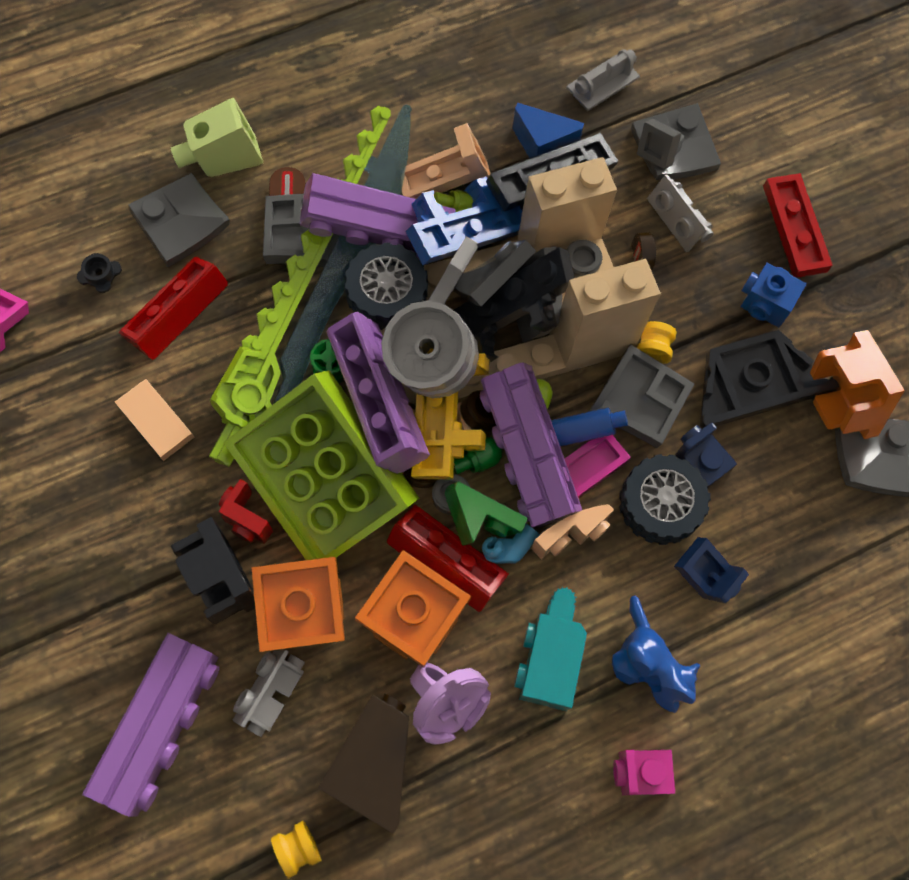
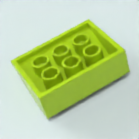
[223,370,420,560]

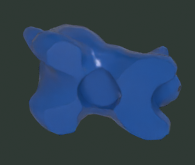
[612,595,701,713]

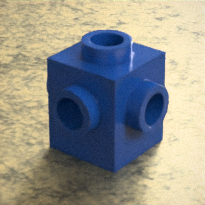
[740,263,807,328]

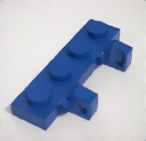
[405,177,522,265]

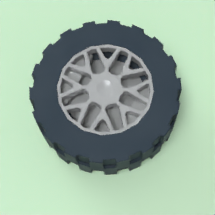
[344,243,428,330]
[619,454,711,545]

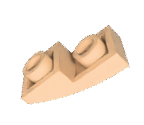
[531,504,614,560]

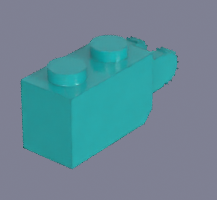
[514,587,587,711]

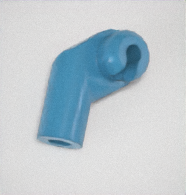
[482,524,540,564]

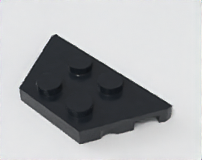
[700,330,840,429]

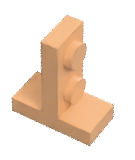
[396,123,491,199]

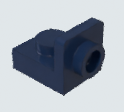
[675,422,737,488]

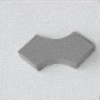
[428,236,478,304]

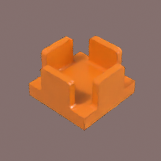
[810,330,905,439]
[355,551,471,668]
[251,557,345,652]

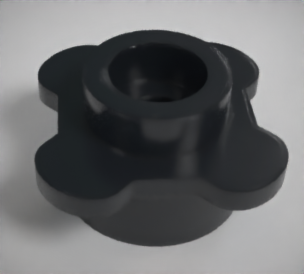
[77,253,122,293]

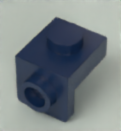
[674,537,749,603]

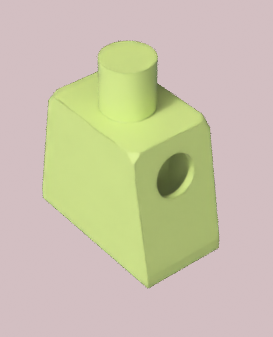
[171,98,264,177]

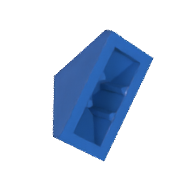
[512,103,584,159]

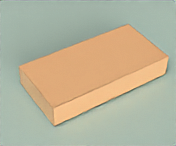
[115,379,195,461]

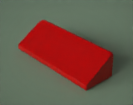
[119,257,228,360]
[387,504,509,612]

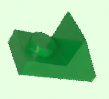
[444,481,528,546]

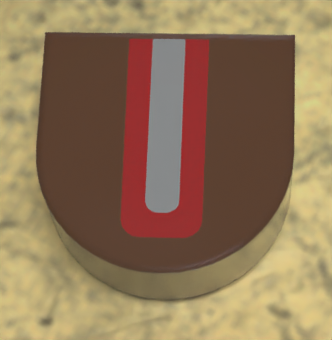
[269,167,306,196]

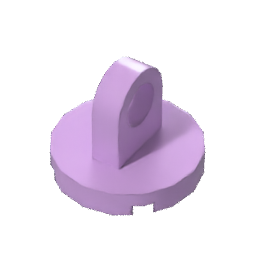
[410,663,491,745]

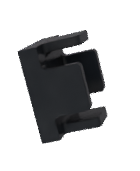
[171,517,255,625]

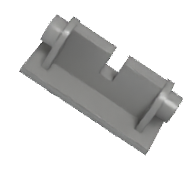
[566,49,640,111]
[647,175,714,252]
[232,649,305,737]

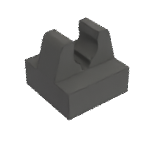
[637,118,684,169]

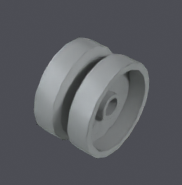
[381,301,479,398]

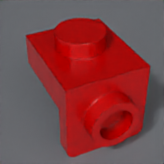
[218,479,273,544]

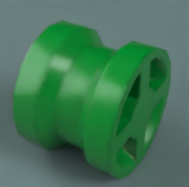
[310,339,344,383]

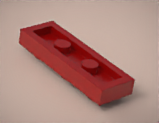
[763,173,833,278]

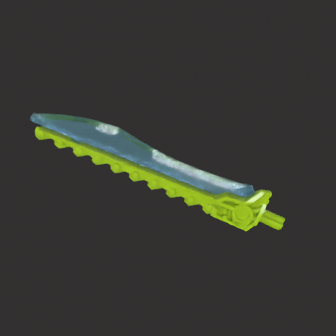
[209,104,412,467]

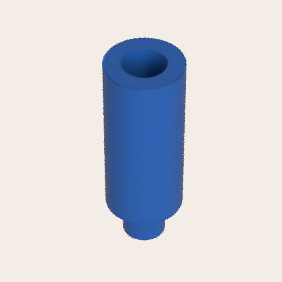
[551,407,628,446]

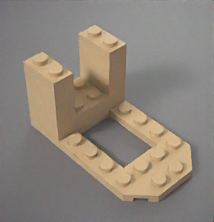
[381,157,661,410]

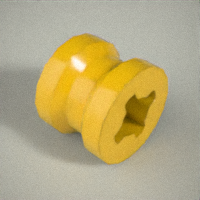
[636,321,677,364]
[271,821,321,879]

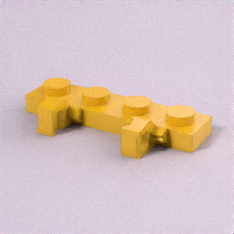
[411,348,490,480]

